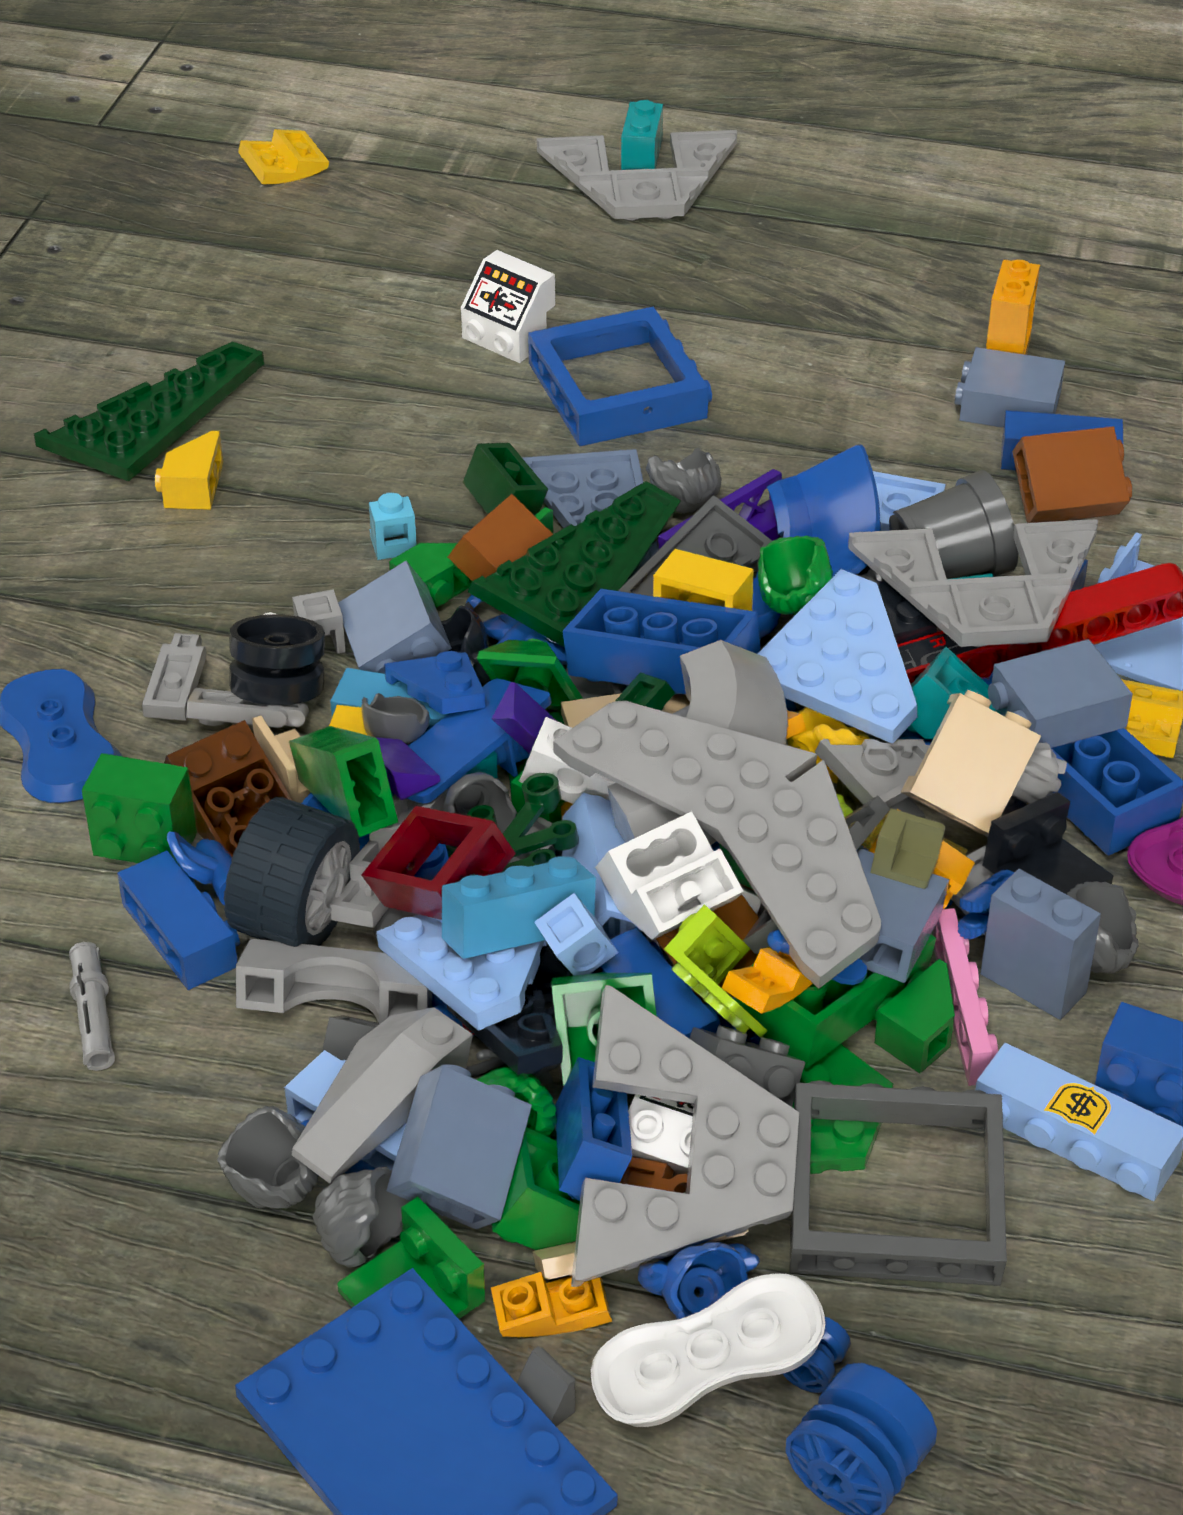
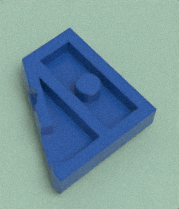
[384,651,485,714]

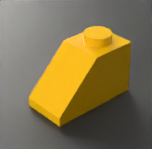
[155,431,223,510]

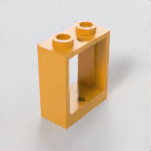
[986,259,1040,355]

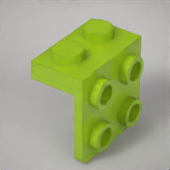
[664,904,768,1038]

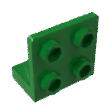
[337,1197,485,1319]

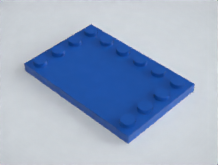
[235,1268,618,1515]

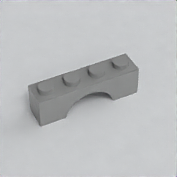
[236,938,433,1024]

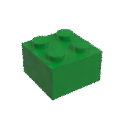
[82,753,197,866]

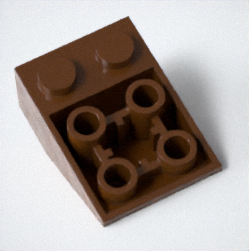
[164,720,293,857]

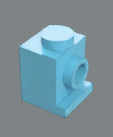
[369,493,417,560]

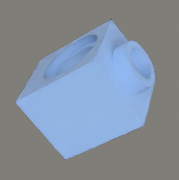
[534,893,619,976]

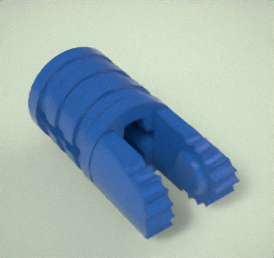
[958,870,1015,940]

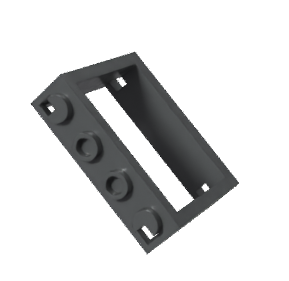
[789,1081,1007,1286]

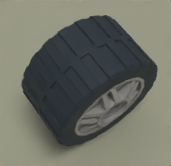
[224,797,360,947]

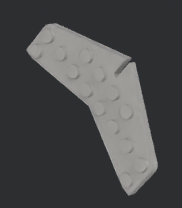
[553,701,881,988]

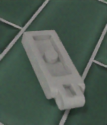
[142,633,206,720]
[186,688,309,730]

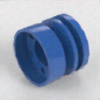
[785,1363,937,1515]

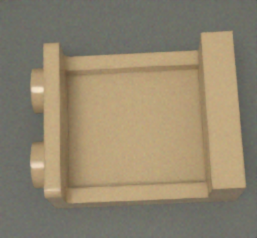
[901,690,1041,835]

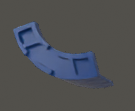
[767,444,880,577]

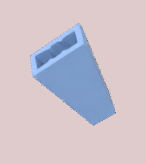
[562,793,641,939]

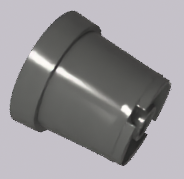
[889,470,1018,579]

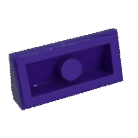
[492,682,558,754]
[375,737,441,800]

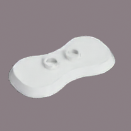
[591,1273,825,1427]

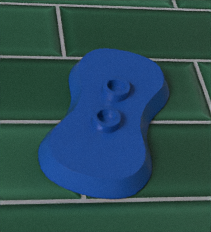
[0,669,123,803]

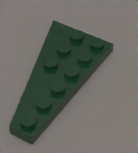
[34,341,264,482]
[468,481,681,648]

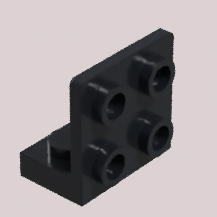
[982,792,1114,895]

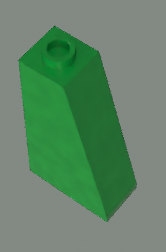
[289,726,398,837]

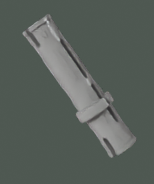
[69,942,115,1071]

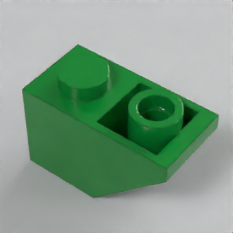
[389,543,472,608]
[874,959,955,1074]

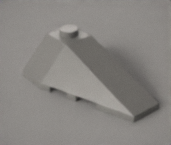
[292,1007,473,1184]

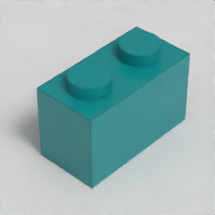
[621,100,663,170]

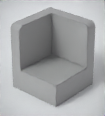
[292,589,345,654]

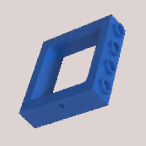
[528,306,712,447]

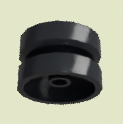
[229,614,325,705]

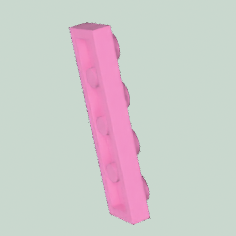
[933,908,998,1086]

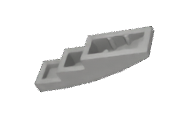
[329,789,448,928]

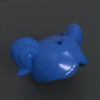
[638,1242,760,1320]

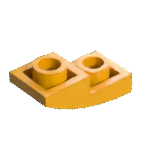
[491,1272,612,1337]

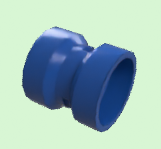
[783,1317,851,1393]

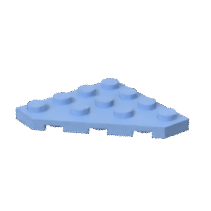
[758,569,917,744]
[376,915,548,1031]

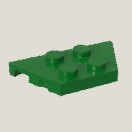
[792,1044,894,1174]

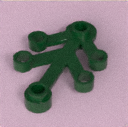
[445,773,579,875]

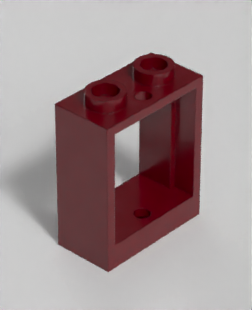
[361,806,516,920]

